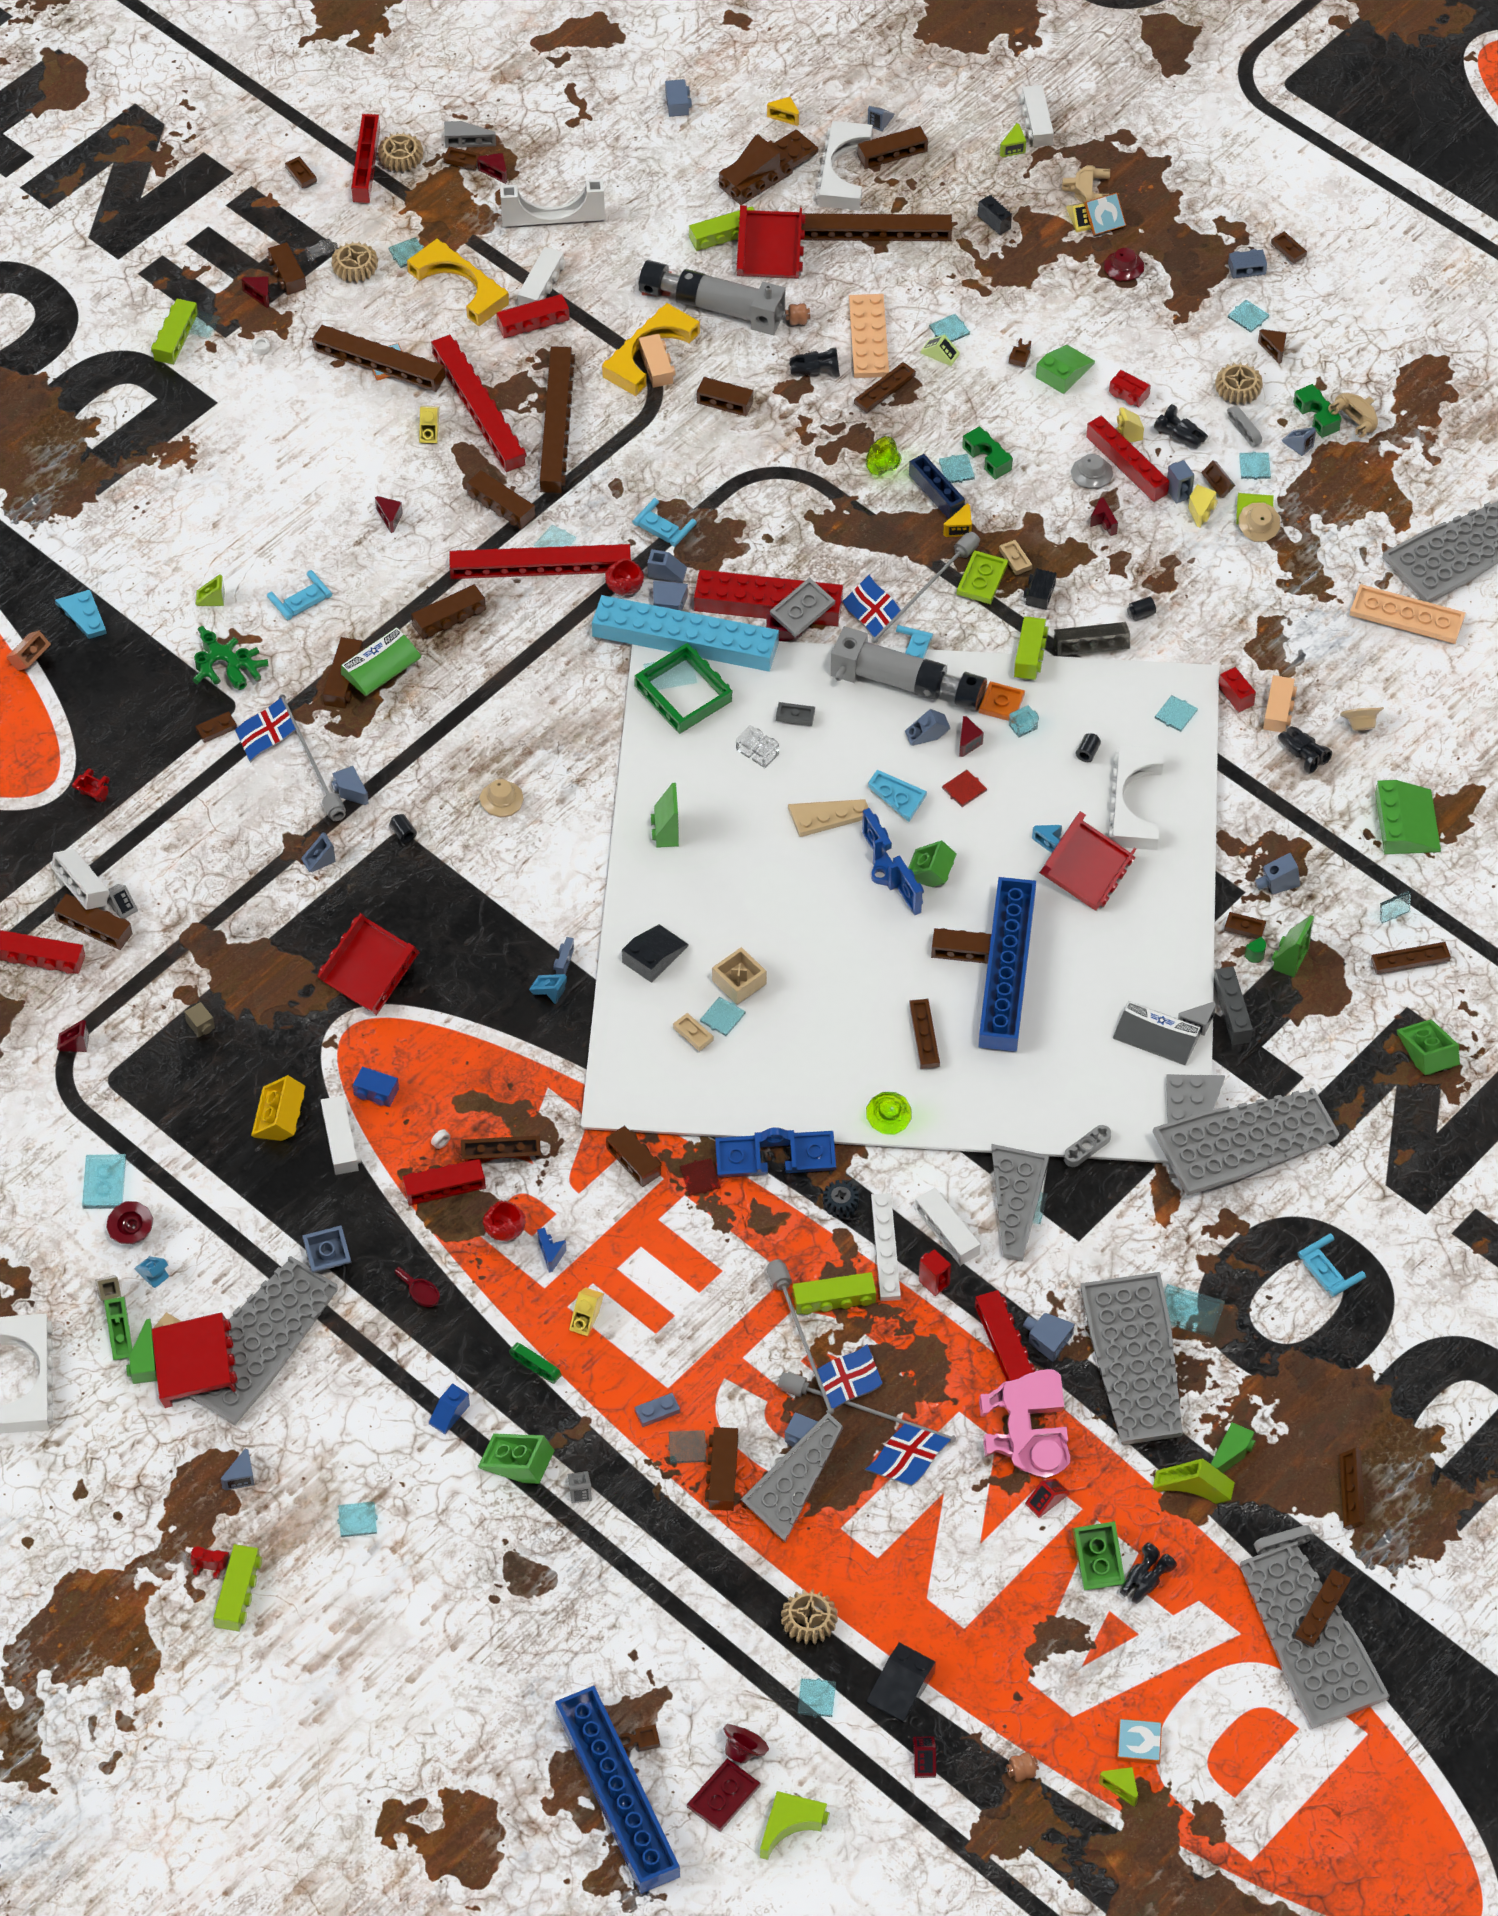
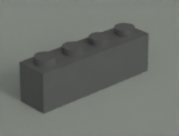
[1214,966,1253,1045]

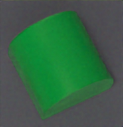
[1244,937,1266,963]

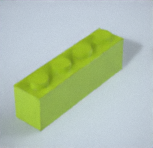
[689,206,754,251]
[151,299,198,365]
[1014,616,1049,680]
[792,1272,876,1315]
[213,1544,262,1632]

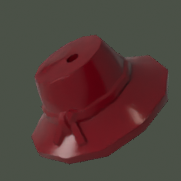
[1104,248,1144,282]
[106,1201,153,1244]
[723,1724,769,1763]

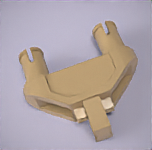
[1062,165,1110,203]
[1328,393,1378,438]

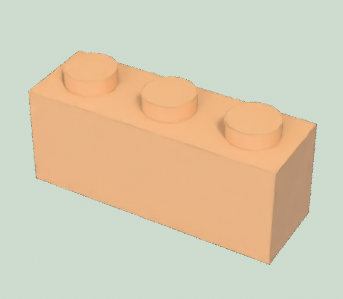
[639,334,676,388]
[1263,675,1297,732]

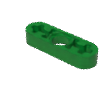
[509,1342,562,1384]

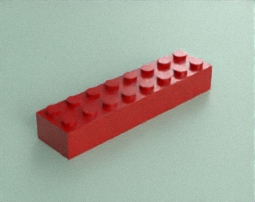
[694,569,843,627]

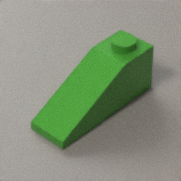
[104,1297,133,1360]
[126,1319,157,1384]
[1211,1422,1256,1473]

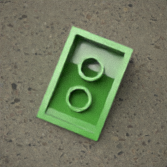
[1036,345,1095,394]
[651,783,679,848]
[1272,915,1314,977]
[1397,1019,1460,1075]
[478,1433,555,1484]
[1072,1521,1125,1590]

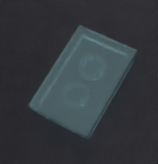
[82,1154,126,1209]
[1164,1284,1225,1338]

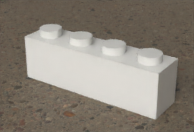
[1019,85,1054,147]
[518,247,566,306]
[52,849,109,910]
[321,1095,361,1175]
[915,1187,981,1266]

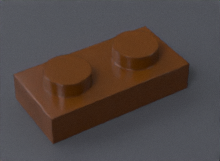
[443,146,481,170]
[285,156,317,188]
[1271,231,1307,264]
[1201,460,1236,498]
[195,711,237,743]
[1224,912,1266,939]

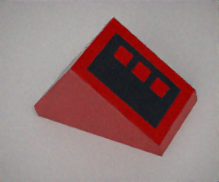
[1025,1479,1070,1518]

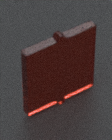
[942,770,987,807]
[680,1158,721,1196]

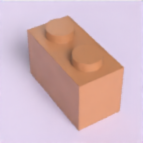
[6,631,51,671]

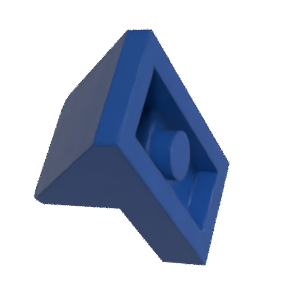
[537,1228,566,1273]

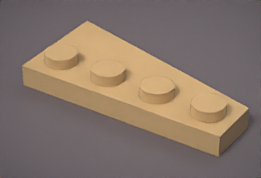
[788,799,869,837]

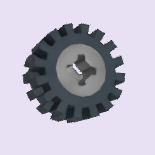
[823,1180,859,1218]

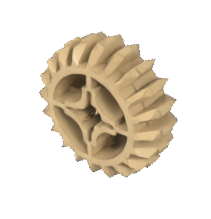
[378,132,423,173]
[331,241,378,283]
[1215,362,1263,405]
[781,1589,838,1645]

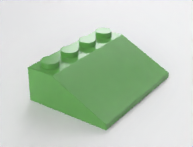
[1375,780,1441,855]

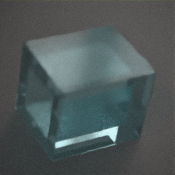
[1009,705,1039,738]

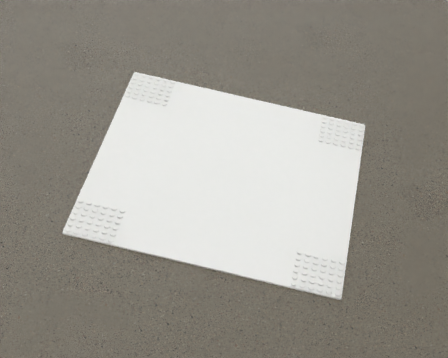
[581,641,1219,1163]

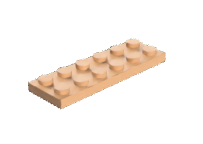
[849,294,889,378]
[1350,584,1466,644]

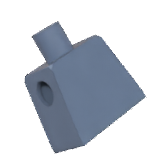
[653,580,688,611]
[1255,853,1300,894]
[1023,1313,1075,1362]

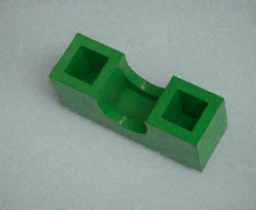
[1293,384,1342,438]
[962,426,1013,480]

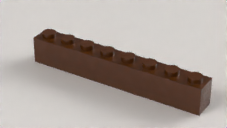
[312,325,446,392]

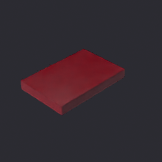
[687,1758,761,1832]

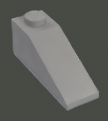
[444,121,496,148]

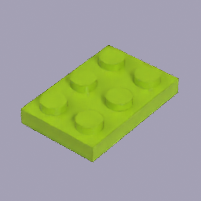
[956,550,1008,604]

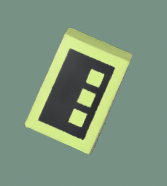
[920,334,960,366]

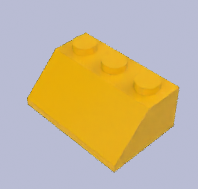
[251,1075,305,1141]

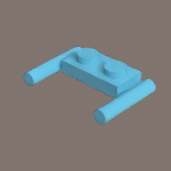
[632,498,697,547]
[267,570,332,620]
[896,625,933,659]
[1298,1233,1366,1297]

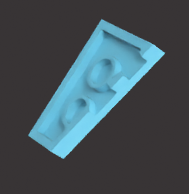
[55,590,107,639]
[868,770,927,822]

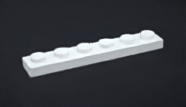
[871,1193,901,1301]

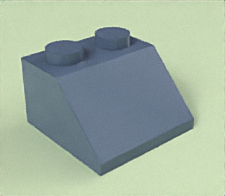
[303,1226,351,1273]

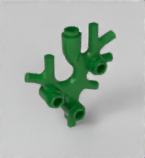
[193,626,269,690]

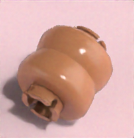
[785,303,810,326]
[1006,1752,1039,1782]

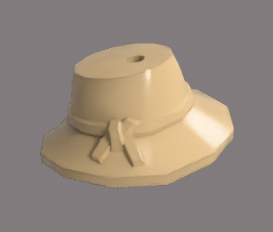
[1239,503,1281,542]
[1340,707,1384,731]
[479,779,524,818]

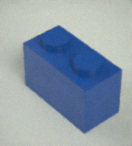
[353,1066,399,1107]

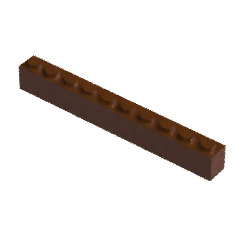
[802,213,952,241]
[540,346,575,493]

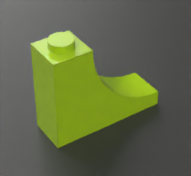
[1153,1458,1235,1504]
[760,1791,830,1860]

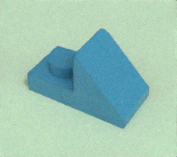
[1032,825,1062,853]
[529,974,567,1004]
[134,1256,169,1288]

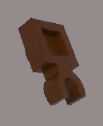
[1009,338,1031,367]
[621,1724,660,1751]

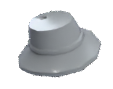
[1071,454,1113,489]

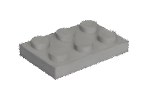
[770,577,835,637]

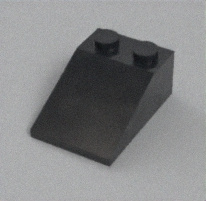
[622,924,689,983]
[867,1642,936,1723]

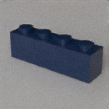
[909,454,965,519]

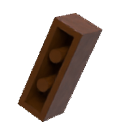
[266,242,307,295]
[697,377,754,417]
[931,928,991,964]
[606,1125,662,1188]

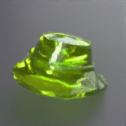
[866,436,902,476]
[866,1092,912,1134]

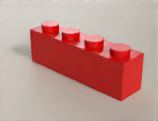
[496,294,570,338]
[402,1159,486,1206]

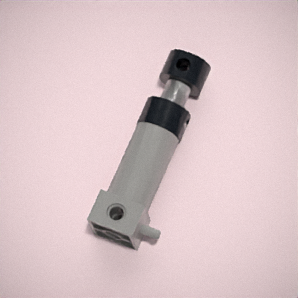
[639,260,786,335]
[831,626,987,711]

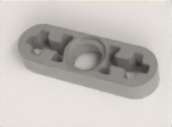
[1227,405,1262,447]
[1064,1125,1111,1167]
[1254,1525,1314,1555]

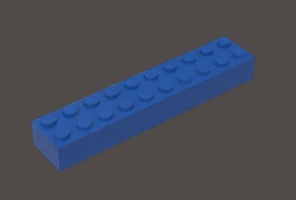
[978,877,1036,1052]
[555,1686,680,1894]

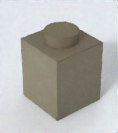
[184,1002,215,1038]
[95,1275,121,1301]

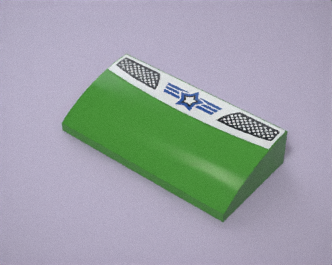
[341,627,421,696]

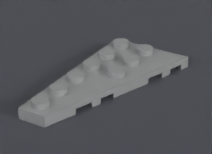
[1166,1074,1225,1178]
[991,1144,1049,1261]
[741,1413,843,1543]

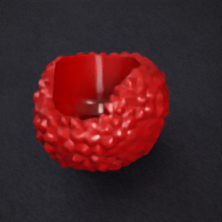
[605,558,644,596]
[483,1200,526,1242]

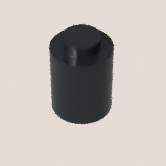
[1127,596,1156,620]
[1075,733,1101,762]
[389,814,417,843]

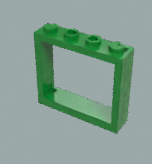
[634,643,733,734]

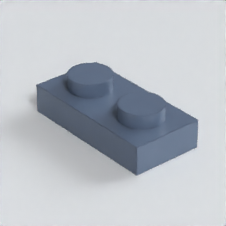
[553,937,574,975]
[635,1393,680,1427]

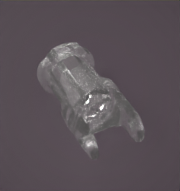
[305,238,337,262]

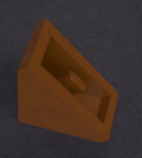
[1258,329,1287,364]

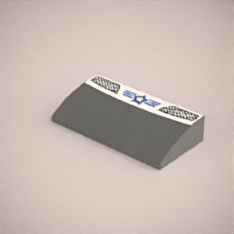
[1113,1001,1201,1066]

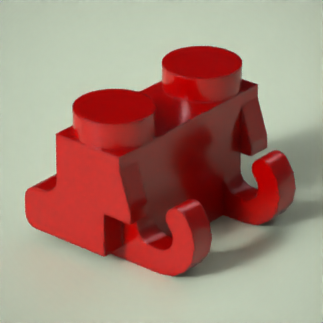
[72,768,109,802]
[190,1546,229,1579]

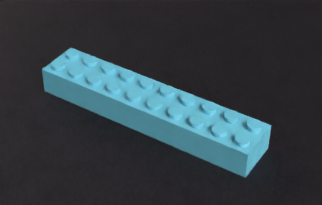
[592,595,779,672]

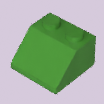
[908,840,957,887]

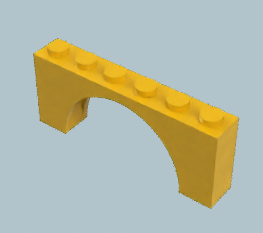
[407,239,509,326]
[602,303,700,396]

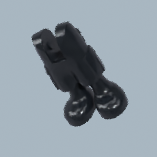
[789,347,840,377]
[1154,404,1208,449]
[1278,726,1332,774]
[1120,1542,1177,1604]

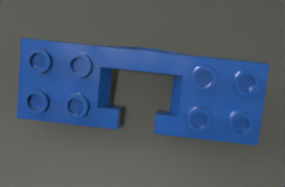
[862,808,924,915]
[715,1127,836,1178]

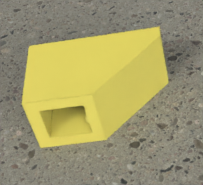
[419,406,440,443]
[1116,407,1144,443]
[1188,484,1218,528]
[569,1287,604,1336]

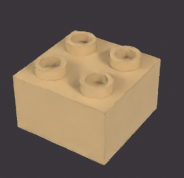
[712,947,767,1005]

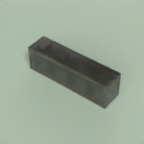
[1054,622,1130,656]

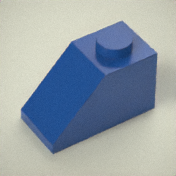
[429,1383,470,1434]

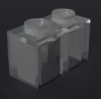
[736,725,779,768]

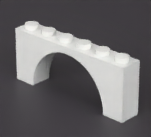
[816,121,873,211]
[500,179,605,227]
[1109,745,1164,850]
[0,1313,53,1434]

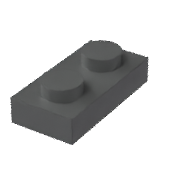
[776,702,815,726]

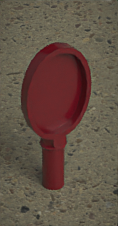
[395,1267,440,1307]

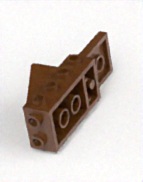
[719,129,819,205]

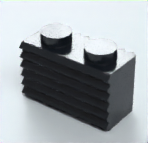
[977,195,1012,235]
[1023,568,1057,610]

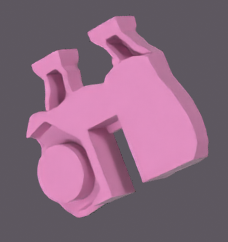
[979,1369,1070,1478]

